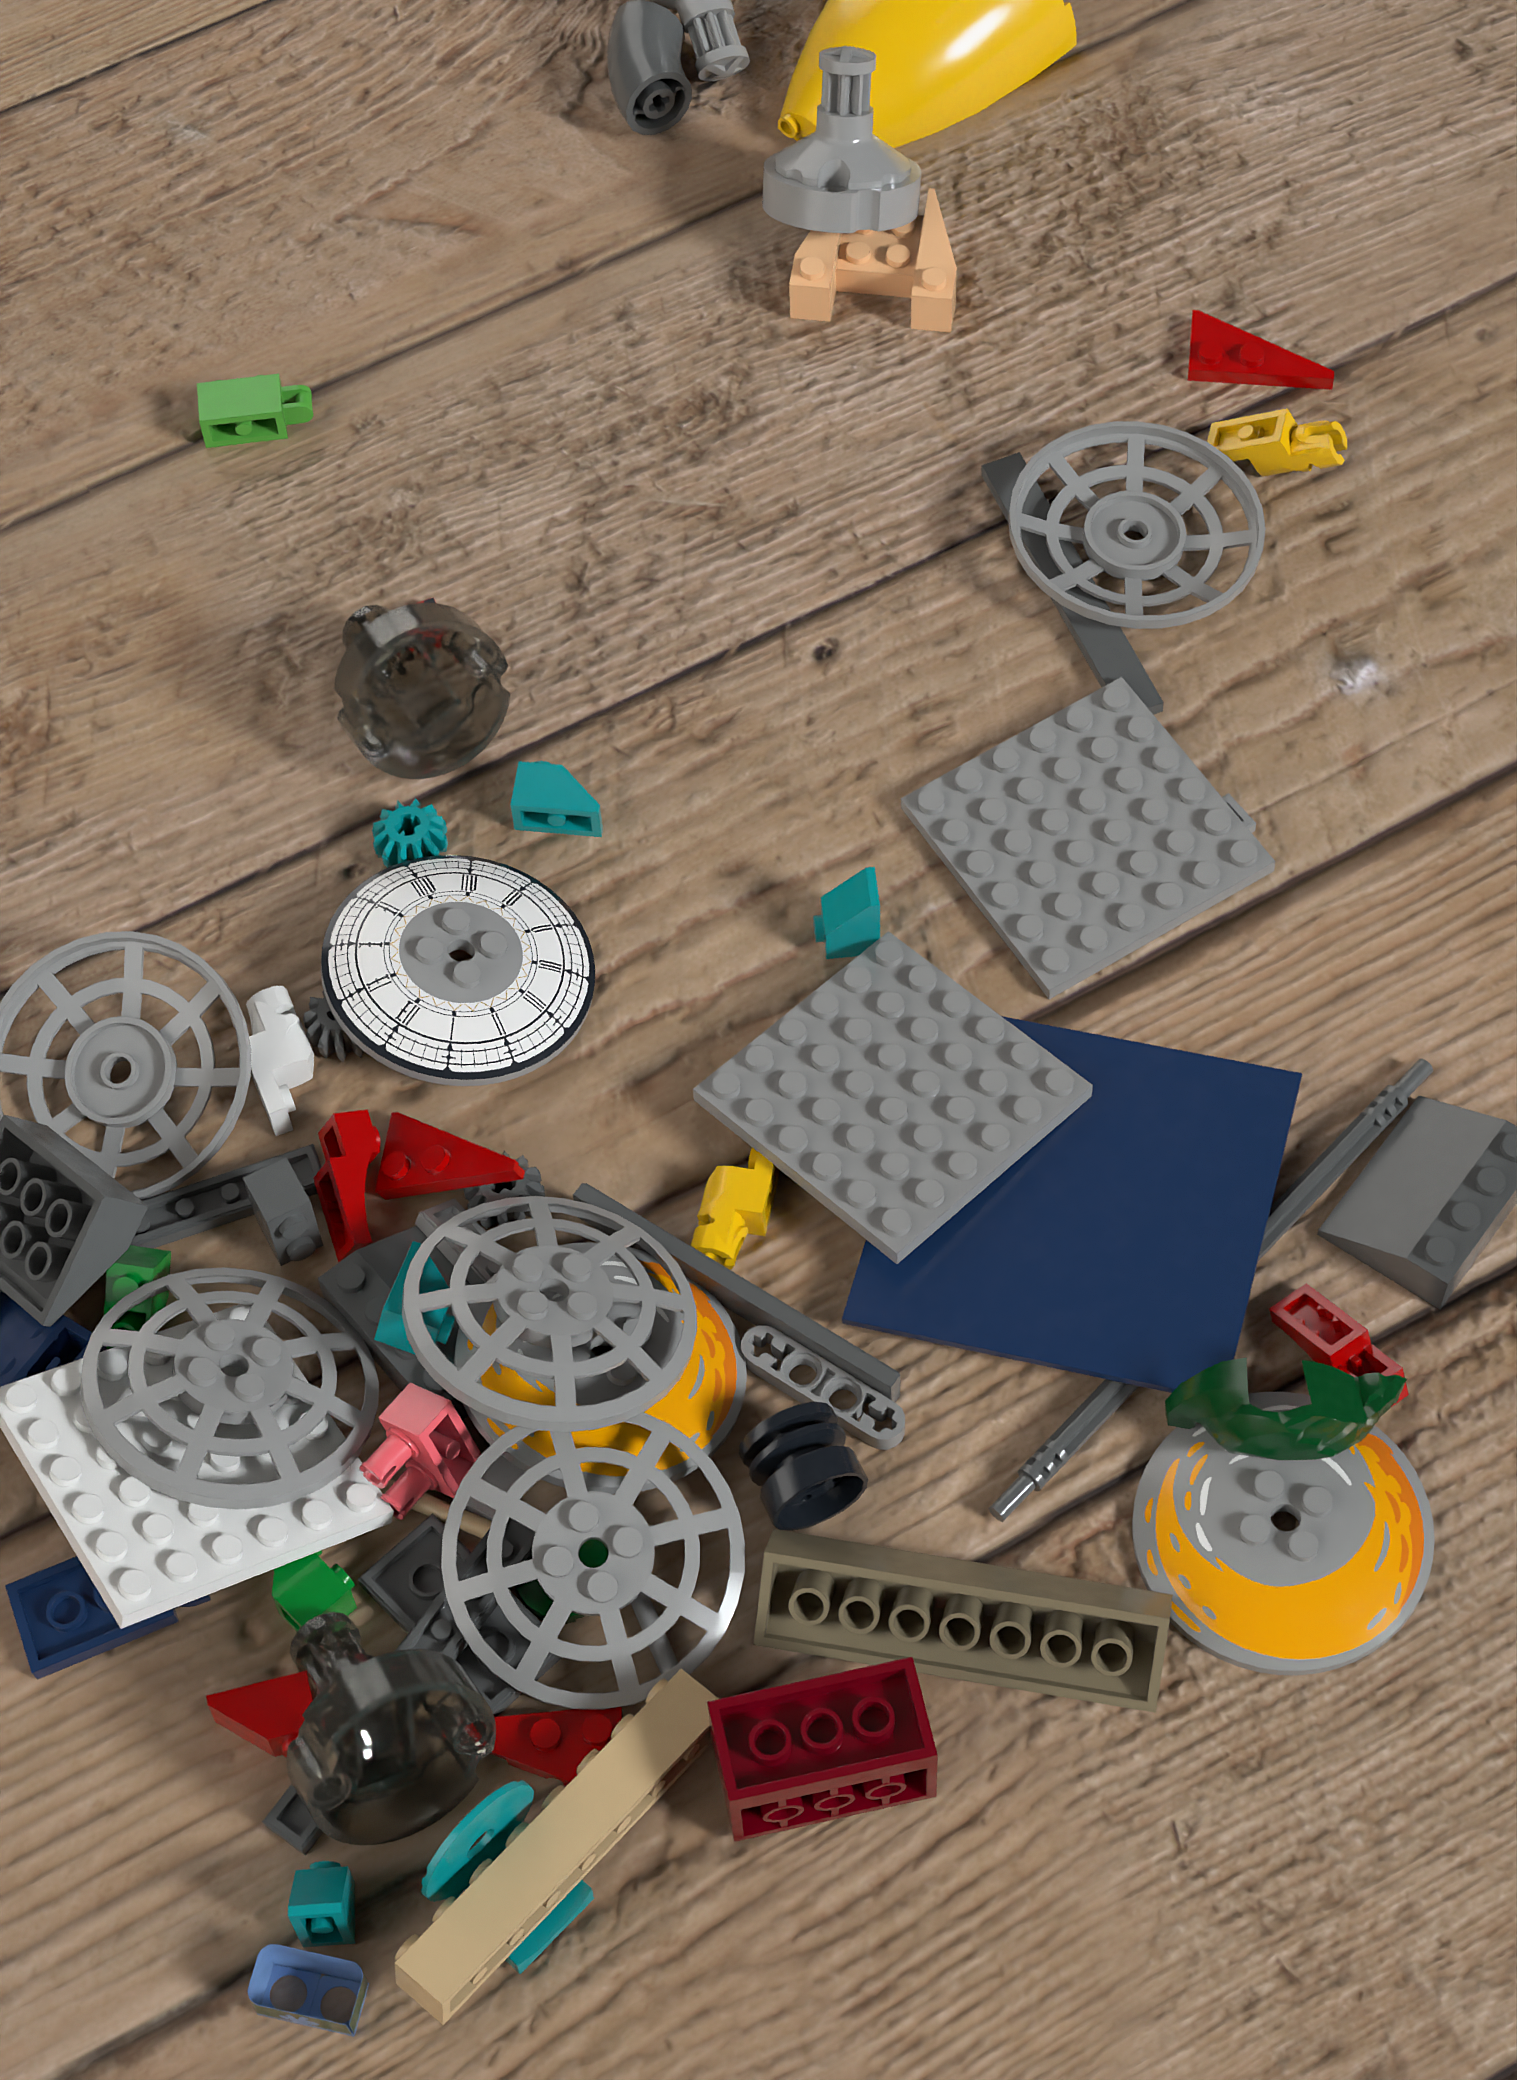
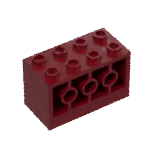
[707,1656,938,1842]

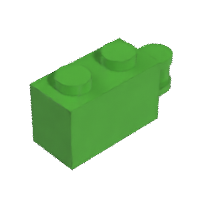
[197,374,313,448]

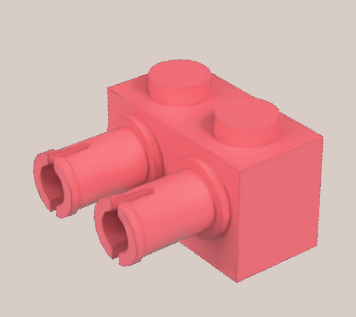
[359,1383,481,1520]

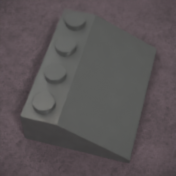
[1317,1096,1517,1310]
[0,1115,148,1327]
[318,1226,471,1420]

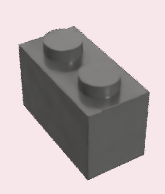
[243,1157,324,1266]

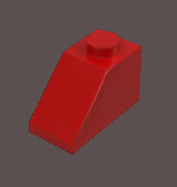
[206,1670,324,1758]

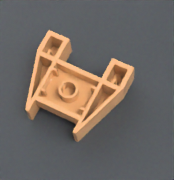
[789,188,957,332]

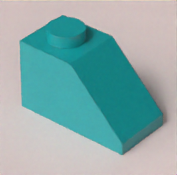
[510,761,603,837]
[813,867,880,959]
[374,1241,455,1355]
[288,1861,355,1948]

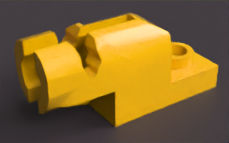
[1207,408,1347,477]
[691,1148,781,1270]

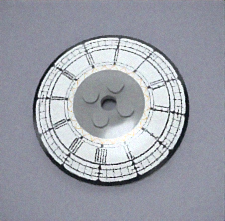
[321,855,595,1086]

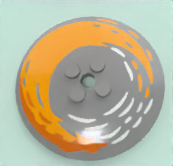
[454,1242,747,1494]
[1132,1392,1435,1675]

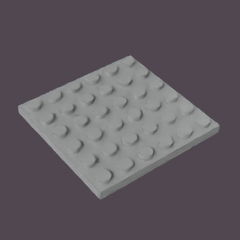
[901,677,1275,999]
[693,931,1093,1264]

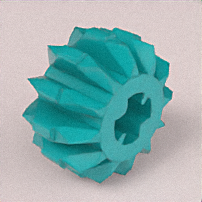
[372,798,448,868]

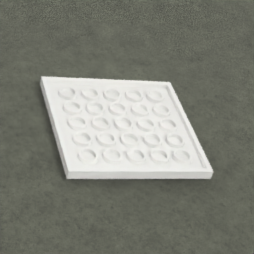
[0,1304,394,1629]

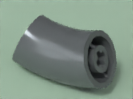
[607,0,692,135]

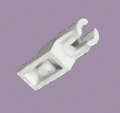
[246,986,314,1136]

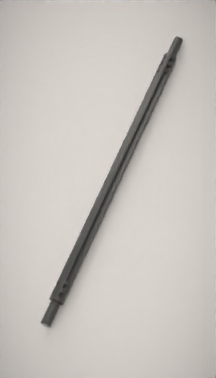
[989,1059,1433,1522]

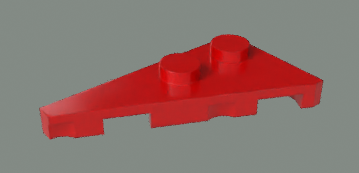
[1187,310,1334,390]
[375,1112,525,1200]
[443,1707,623,1786]

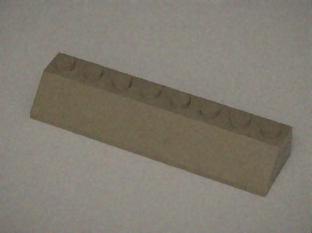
[753,1529,1173,1713]

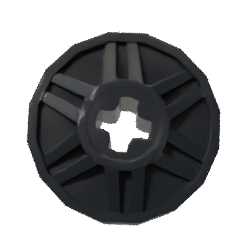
[739,1402,868,1531]

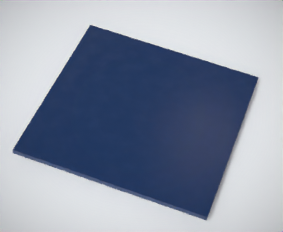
[842,1016,1302,1393]

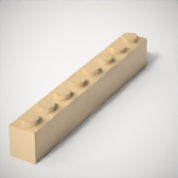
[395,1668,719,2025]

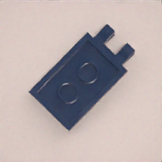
[5,1556,211,1680]

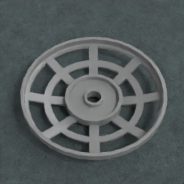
[1008,421,1266,629]
[0,931,251,1201]
[402,1196,697,1432]
[80,1267,379,1509]
[441,1404,745,1710]

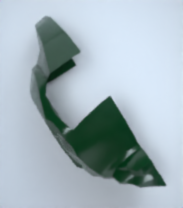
[1165,1358,1407,1460]

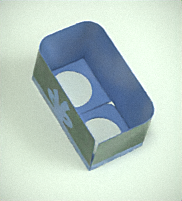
[248,1944,369,2037]

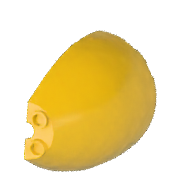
[778,0,1077,148]

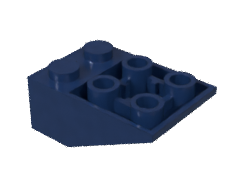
[0,1291,107,1387]

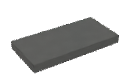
[358,1513,562,1717]

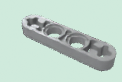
[741,1325,905,1450]

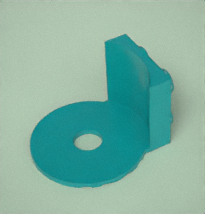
[421,1780,594,1974]

